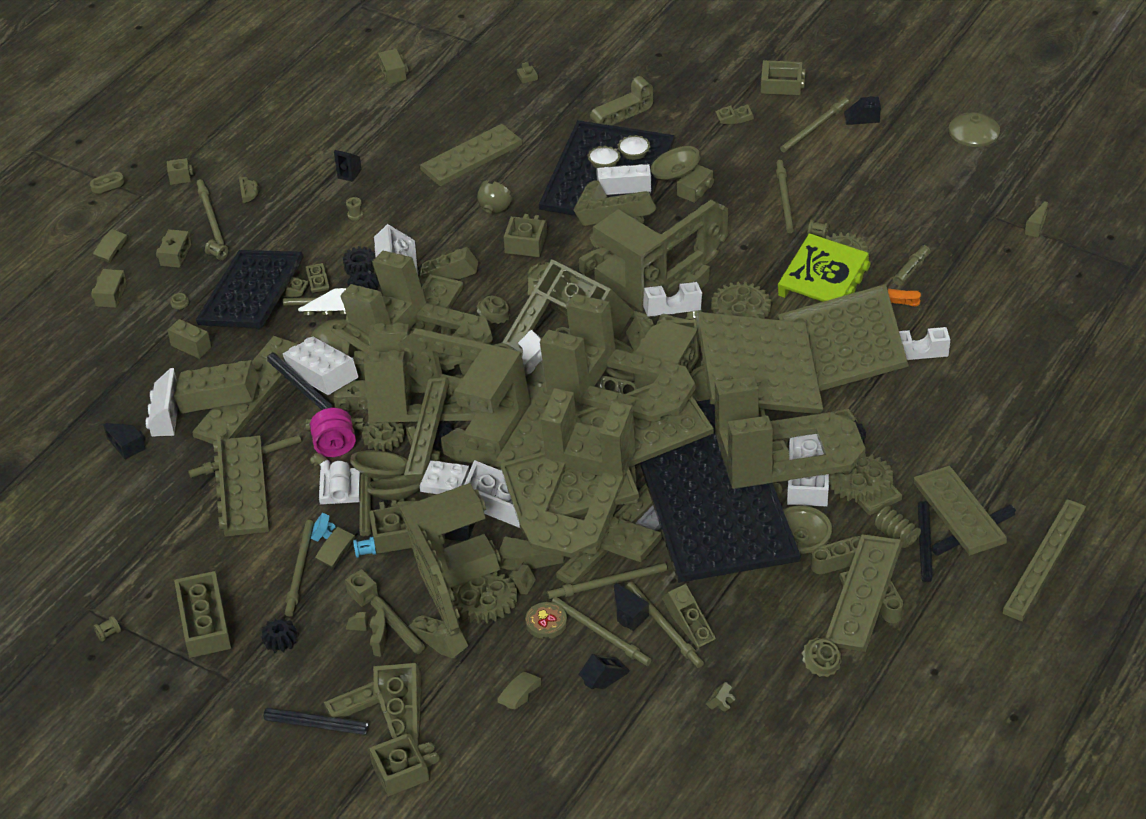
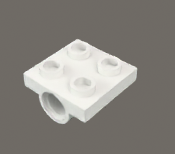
[319,461,360,504]
[420,461,469,494]

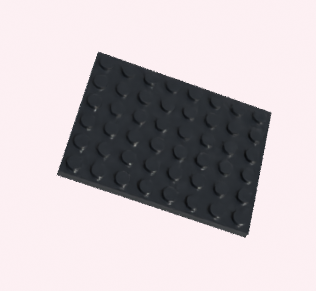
[539,120,675,217]

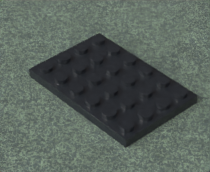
[196,250,304,328]

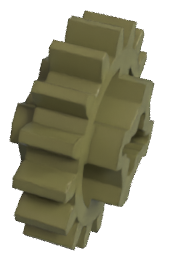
[362,421,404,452]

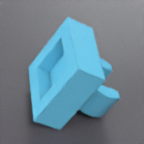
[311,513,335,541]

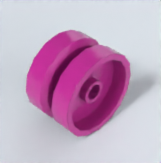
[310,408,356,457]

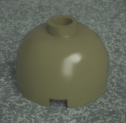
[477,180,513,214]

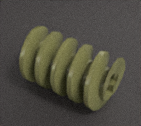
[875,506,921,548]

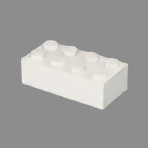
[283,337,359,395]
[787,434,829,506]
[464,460,520,528]

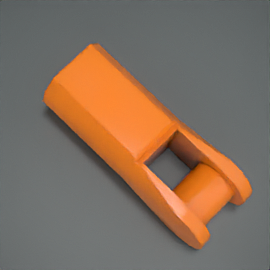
[888,289,921,307]

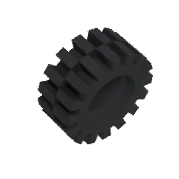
[343,246,375,275]

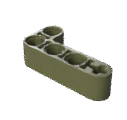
[590,76,653,125]

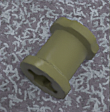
[346,197,363,221]
[808,220,829,239]
[205,239,229,261]
[93,616,121,642]

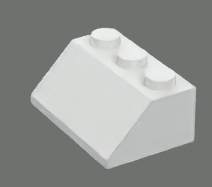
[596,164,651,195]
[374,224,418,274]
[146,368,178,436]

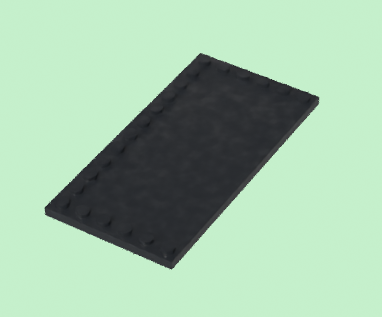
[640,399,801,583]

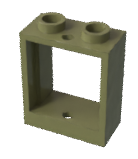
[761,60,805,95]

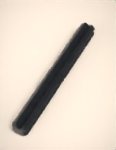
[267,352,334,410]
[918,501,933,582]
[932,505,1016,556]
[263,708,369,735]

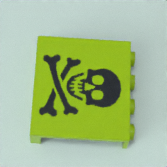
[778,233,871,302]

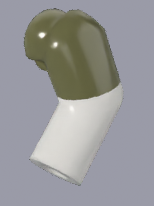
[310,453,330,470]

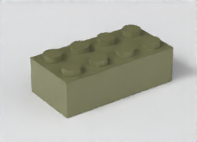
[173,360,259,413]
[174,571,231,658]

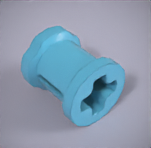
[353,537,376,558]

